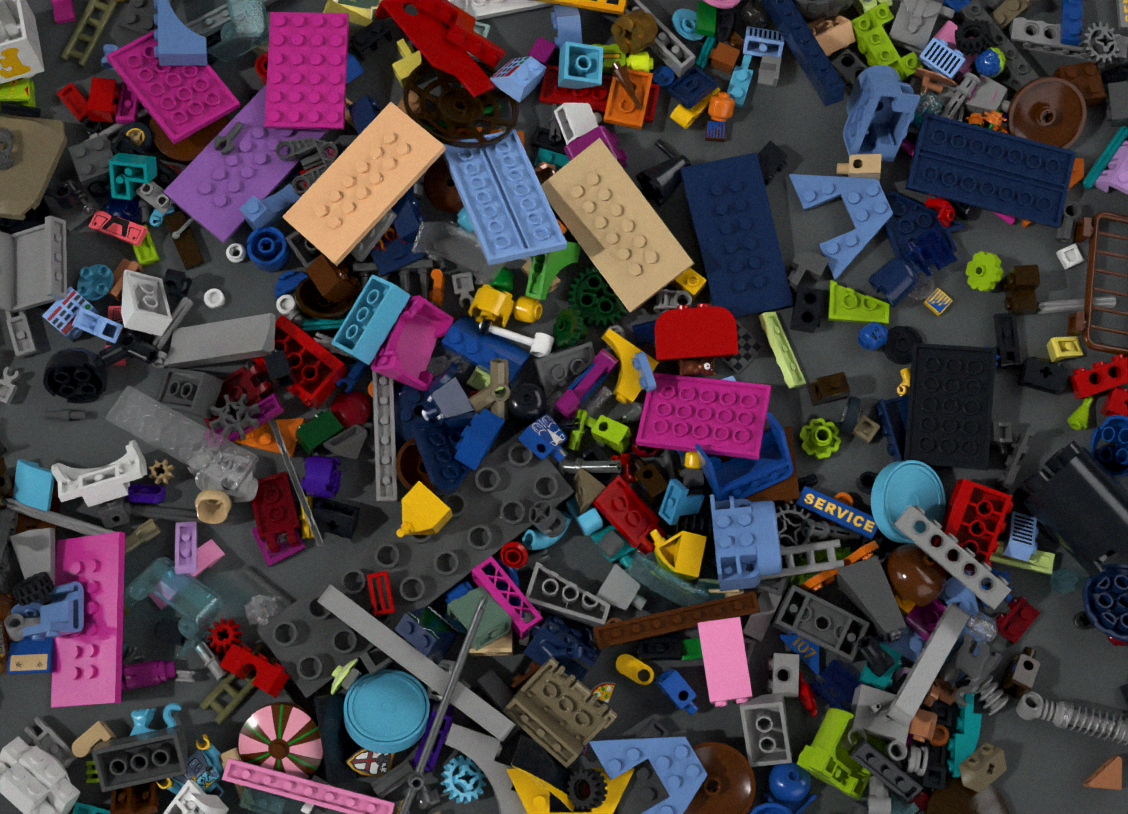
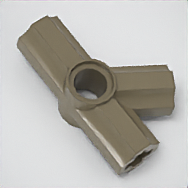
[468,358,510,421]

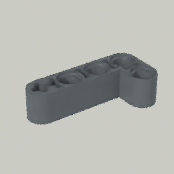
[0,510,18,594]

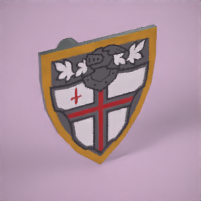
[346,748,394,777]

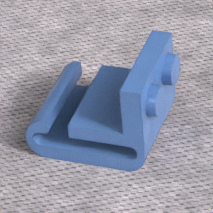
[23,582,84,641]

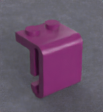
[564,125,629,169]

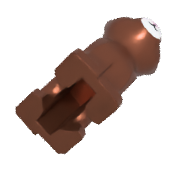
[677,357,715,376]

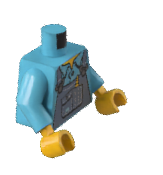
[156,734,225,797]

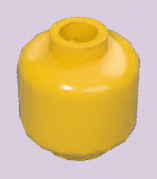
[512,296,542,323]

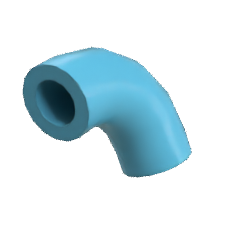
[522,510,572,550]

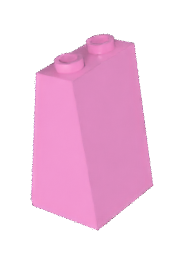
[698,617,753,707]

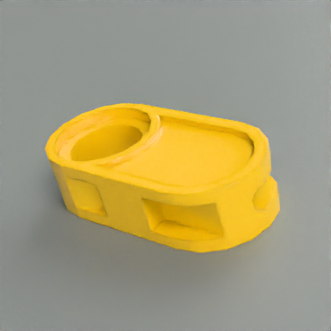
[615,654,654,686]

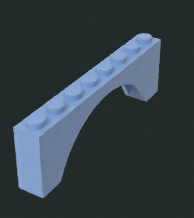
[154,0,207,66]

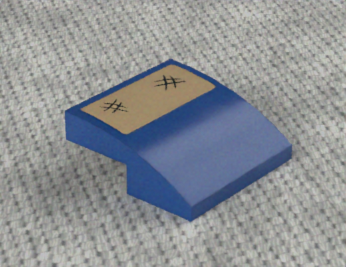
[7,637,53,675]

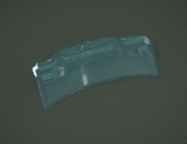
[625,550,711,607]

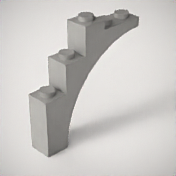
[443,723,527,814]

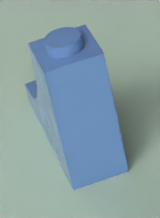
[239,183,301,230]

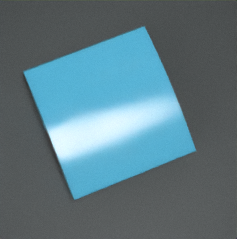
[12,459,55,511]

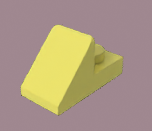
[1046,336,1083,362]

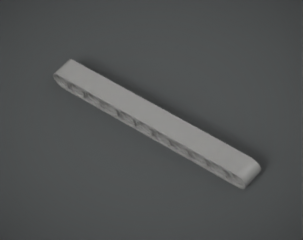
[317,584,516,742]

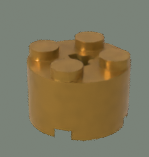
[611,9,658,54]

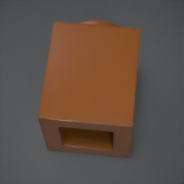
[709,42,741,75]

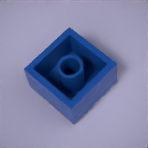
[454,408,505,470]

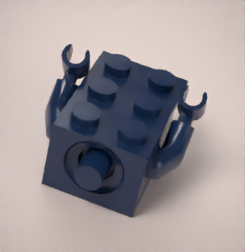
[523,614,602,681]

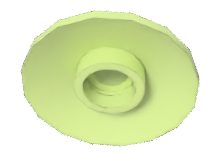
[331,658,358,695]

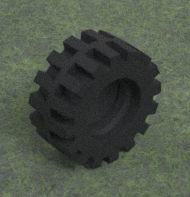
[955,19,992,56]
[12,571,55,606]
[567,769,608,809]

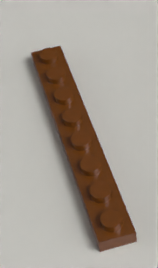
[592,591,761,650]

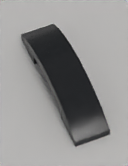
[921,702,953,790]

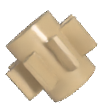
[148,459,175,485]

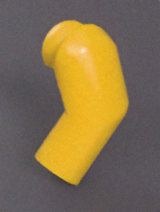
[897,368,911,396]

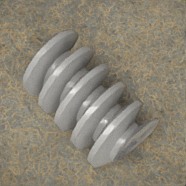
[963,674,1009,716]

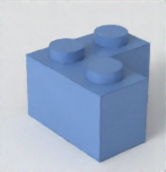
[551,5,582,52]

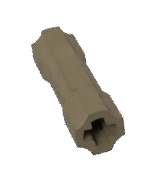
[125,518,162,556]

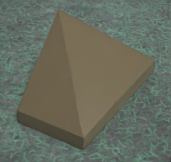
[572,468,605,514]

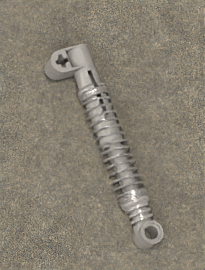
[1016,691,1128,745]

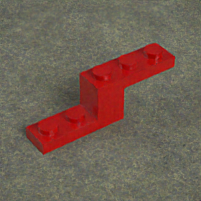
[416,0,505,68]

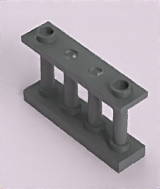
[353,259,435,305]

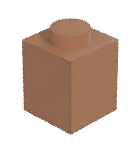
[908,709,938,743]

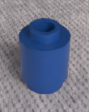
[445,580,473,604]

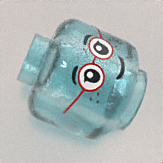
[915,92,943,119]

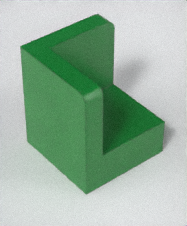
[681,637,703,662]

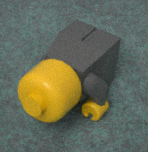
[677,452,707,494]

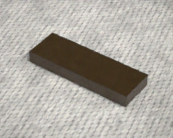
[164,209,205,270]

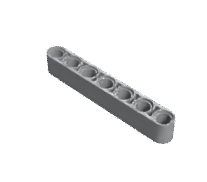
[886,602,970,727]

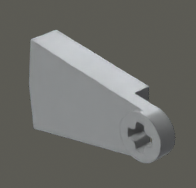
[9,528,56,604]

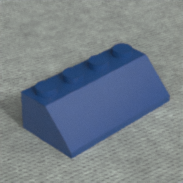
[441,315,532,388]

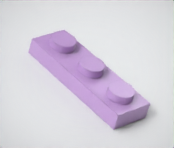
[175,521,198,574]

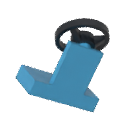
[658,478,711,525]

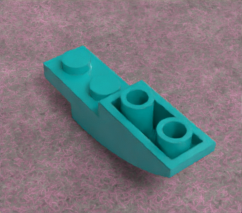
[946,693,982,777]

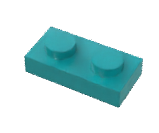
[534,148,570,171]

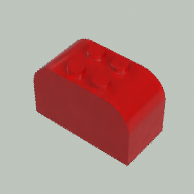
[654,303,739,362]

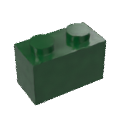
[295,409,344,457]

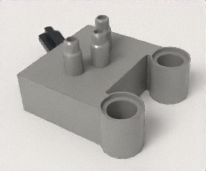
[841,673,910,763]

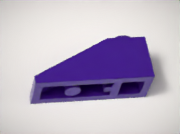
[412,700,454,772]

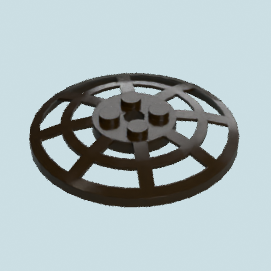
[403,60,519,149]

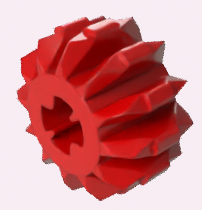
[206,618,243,653]

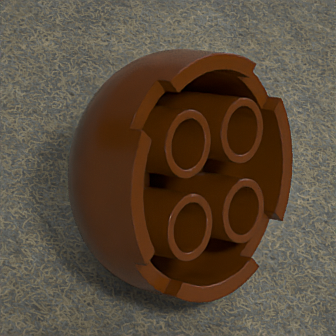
[882,544,946,607]

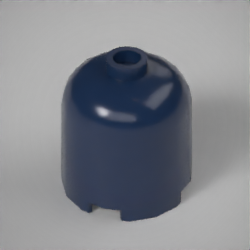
[868,257,919,308]

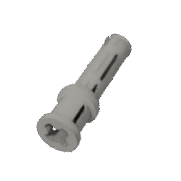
[939,72,981,119]

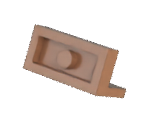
[107,258,144,302]

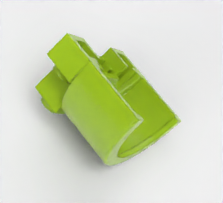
[797,708,886,801]

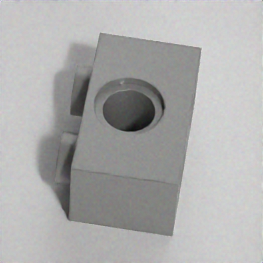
[767,653,799,698]

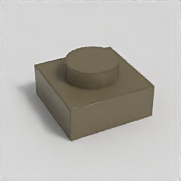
[851,415,880,444]

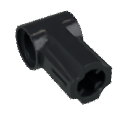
[857,635,895,678]

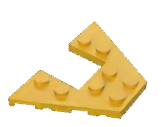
[506,767,634,814]

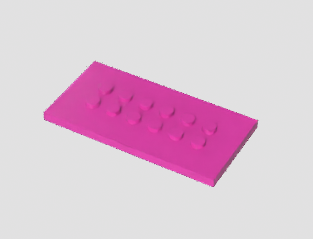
[51,532,125,708]

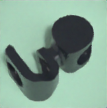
[164,269,192,298]

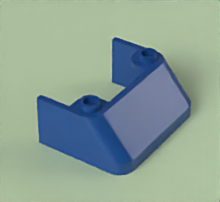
[695,412,793,501]

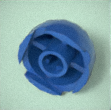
[768,759,811,803]

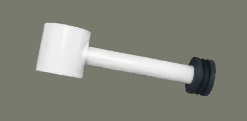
[479,318,555,357]

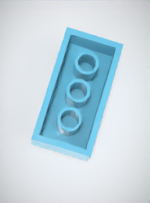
[331,274,411,365]

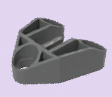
[275,138,339,196]

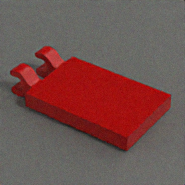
[592,475,666,556]

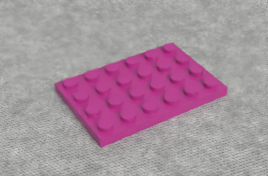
[264,12,349,130]
[106,28,240,144]
[636,372,772,460]

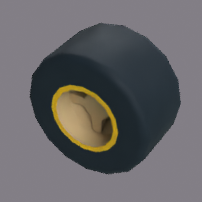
[118,122,156,154]

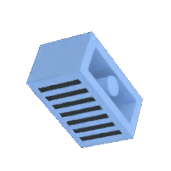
[742,26,784,58]
[919,37,966,80]
[1003,511,1039,561]

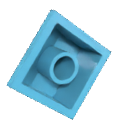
[558,41,603,89]

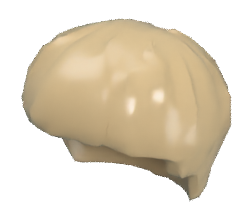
[195,489,231,524]

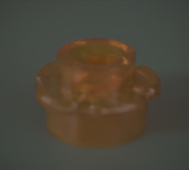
[727,31,744,48]

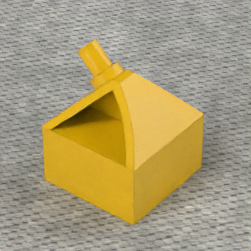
[396,481,453,537]
[650,529,707,581]

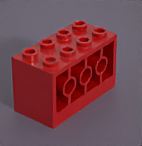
[252,314,349,410]
[933,478,1013,573]

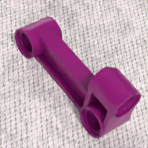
[554,348,619,419]

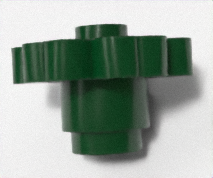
[553,306,589,348]

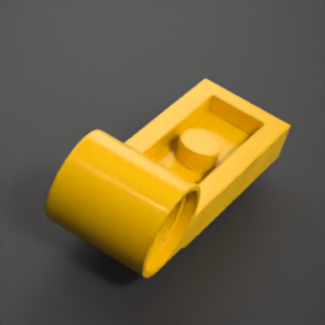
[670,87,721,129]

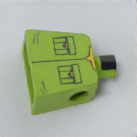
[584,415,631,454]

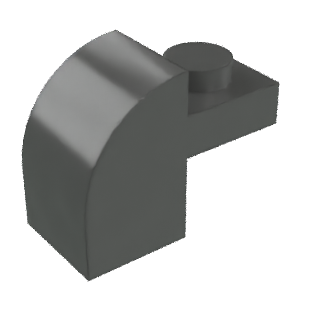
[788,252,830,291]

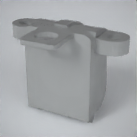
[888,0,955,54]

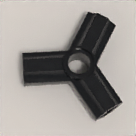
[99,328,159,367]

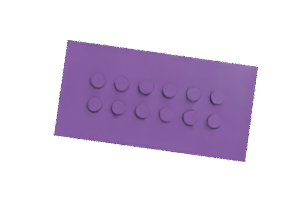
[163,84,329,244]

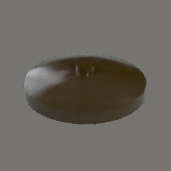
[924,776,1009,814]

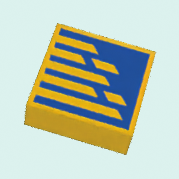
[924,288,953,316]

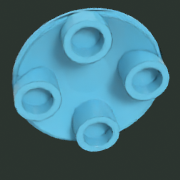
[77,264,114,301]

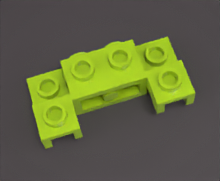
[851,1,923,82]

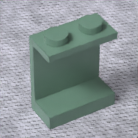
[447,586,512,651]

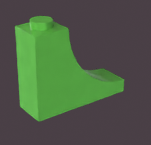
[525,240,581,300]

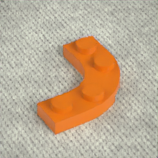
[799,540,879,593]

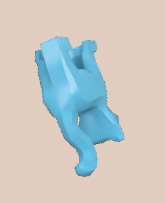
[130,703,181,736]

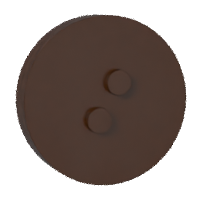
[150,114,230,165]

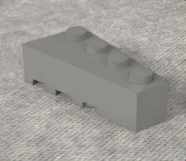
[524,561,611,627]

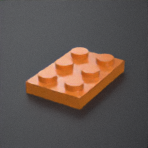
[603,68,653,130]

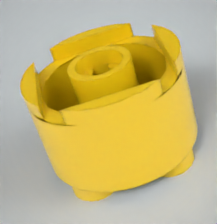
[468,284,514,328]

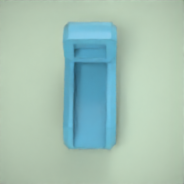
[566,497,603,536]

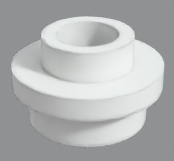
[226,243,246,263]

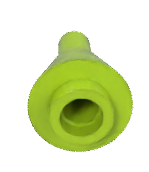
[1067,396,1094,430]

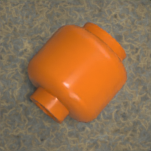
[708,92,735,122]

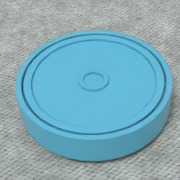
[871,460,946,543]
[344,669,430,753]

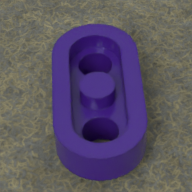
[124,484,166,504]

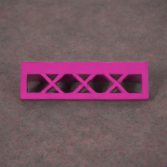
[471,556,543,640]

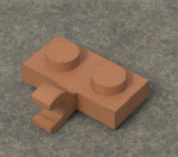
[923,675,958,708]

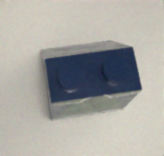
[395,606,460,665]

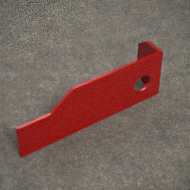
[375,0,496,97]

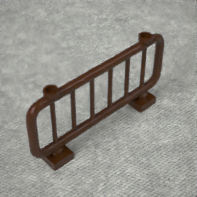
[1067,212,1128,356]

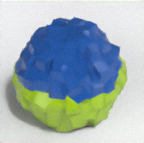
[974,47,1006,77]

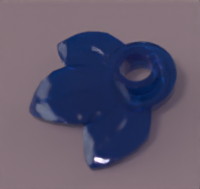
[103,190,140,221]

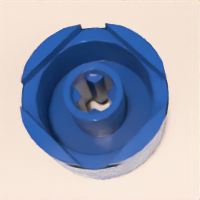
[247,227,290,273]

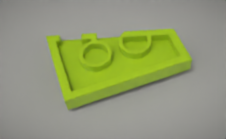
[828,281,890,325]

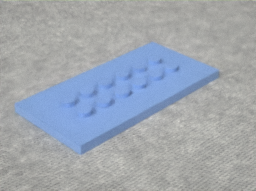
[442,129,567,265]

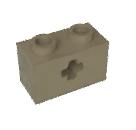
[959,742,1007,793]

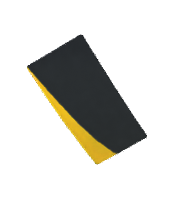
[511,735,575,812]

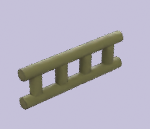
[60,0,118,68]
[200,642,279,725]

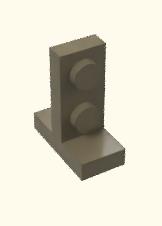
[989,0,1034,31]

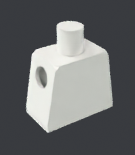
[554,103,602,145]

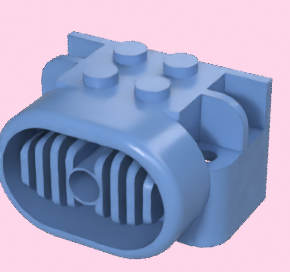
[843,65,920,162]
[710,494,782,591]

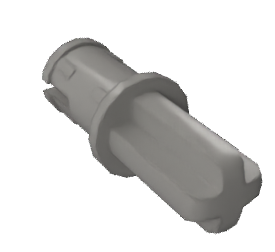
[195,641,229,681]

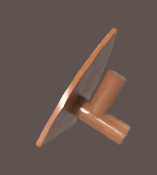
[912,67,958,99]

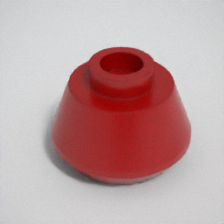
[500,541,528,569]

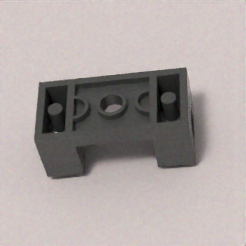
[771,585,870,664]

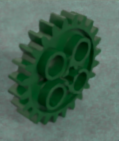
[568,266,627,329]

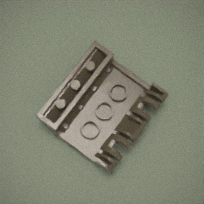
[502,657,618,768]

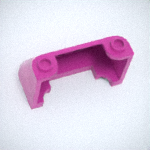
[371,295,454,391]

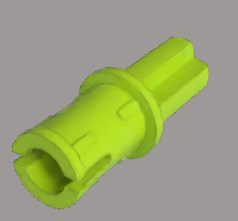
[566,409,587,450]

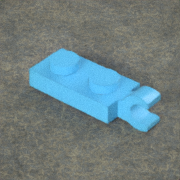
[727,54,753,108]

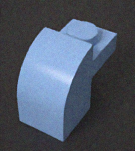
[72,307,123,344]

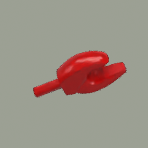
[798,671,817,717]

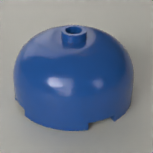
[1090,415,1128,477]

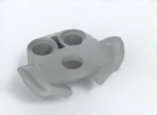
[195,453,258,503]

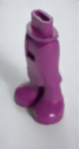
[121,660,176,691]

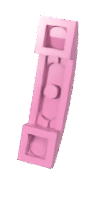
[148,539,225,610]

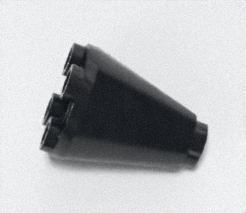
[636,155,692,206]

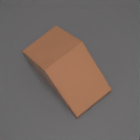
[1082,756,1122,790]

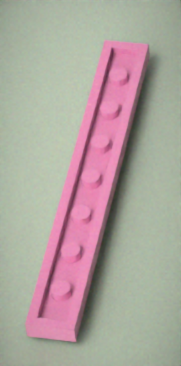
[222,758,395,814]

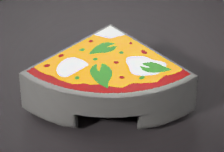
[591,682,616,704]

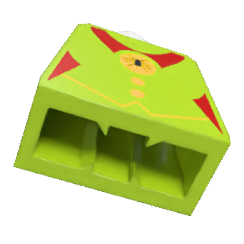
[0,78,36,110]

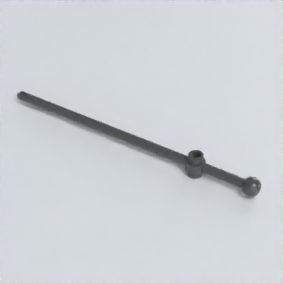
[399,596,488,814]

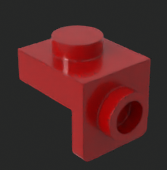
[925,198,955,227]

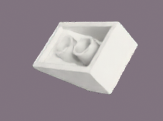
[121,269,172,336]

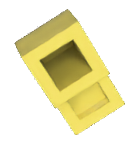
[392,39,422,88]

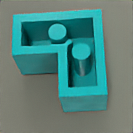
[108,153,157,200]

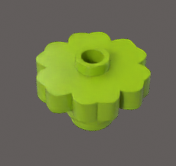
[965,251,1003,292]
[799,418,841,460]

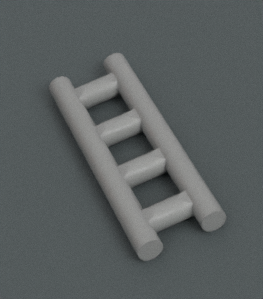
[761,539,844,580]

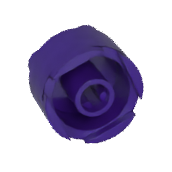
[301,455,341,499]

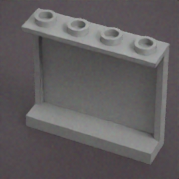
[0,215,67,313]

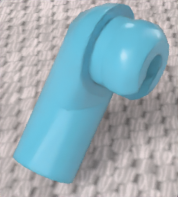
[149,205,175,227]

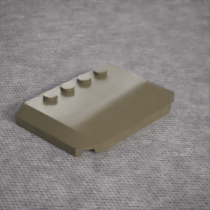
[0,114,67,220]

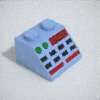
[490,56,546,103]
[43,286,99,342]

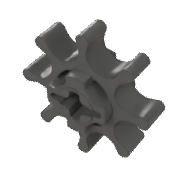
[209,394,260,441]

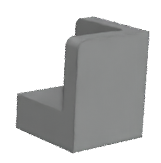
[757,55,782,87]

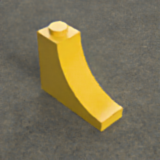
[601,329,659,404]

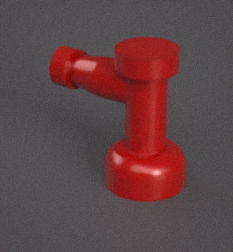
[611,453,636,485]

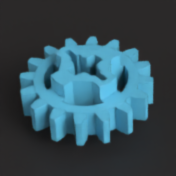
[440,755,487,804]

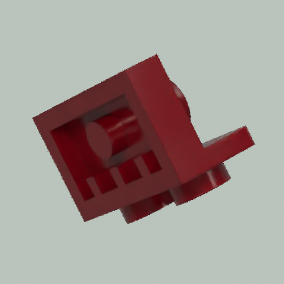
[993,595,1040,645]

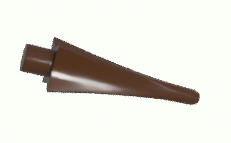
[612,61,642,110]

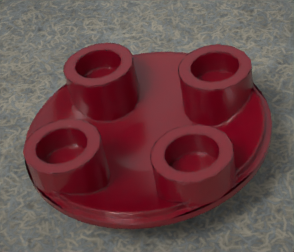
[331,390,371,430]

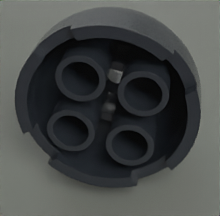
[43,348,108,404]

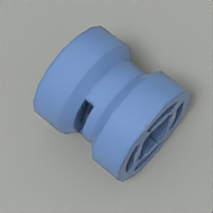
[101,44,121,70]

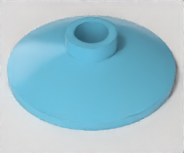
[672,9,705,41]

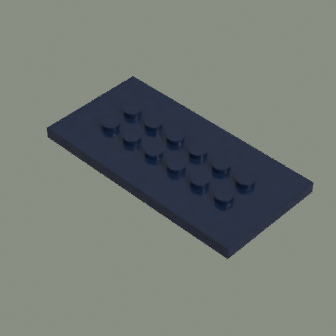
[905,112,1076,229]
[680,152,794,318]

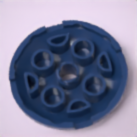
[393,376,438,449]
[1082,563,1128,642]

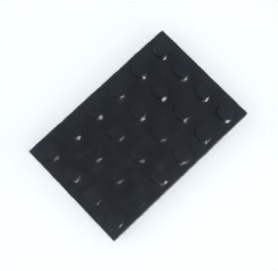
[904,343,997,471]

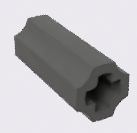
[371,759,414,799]

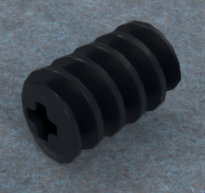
[669,514,713,542]

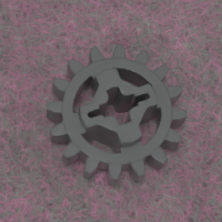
[1079,22,1121,66]

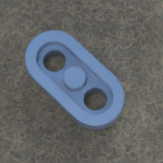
[632,351,656,392]

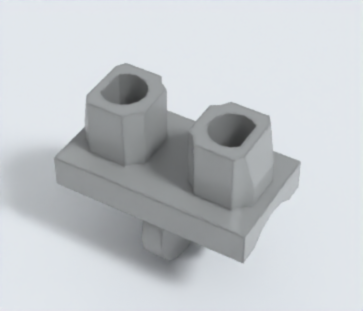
[135,181,174,215]

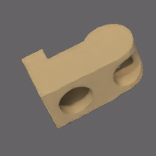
[72,721,117,758]

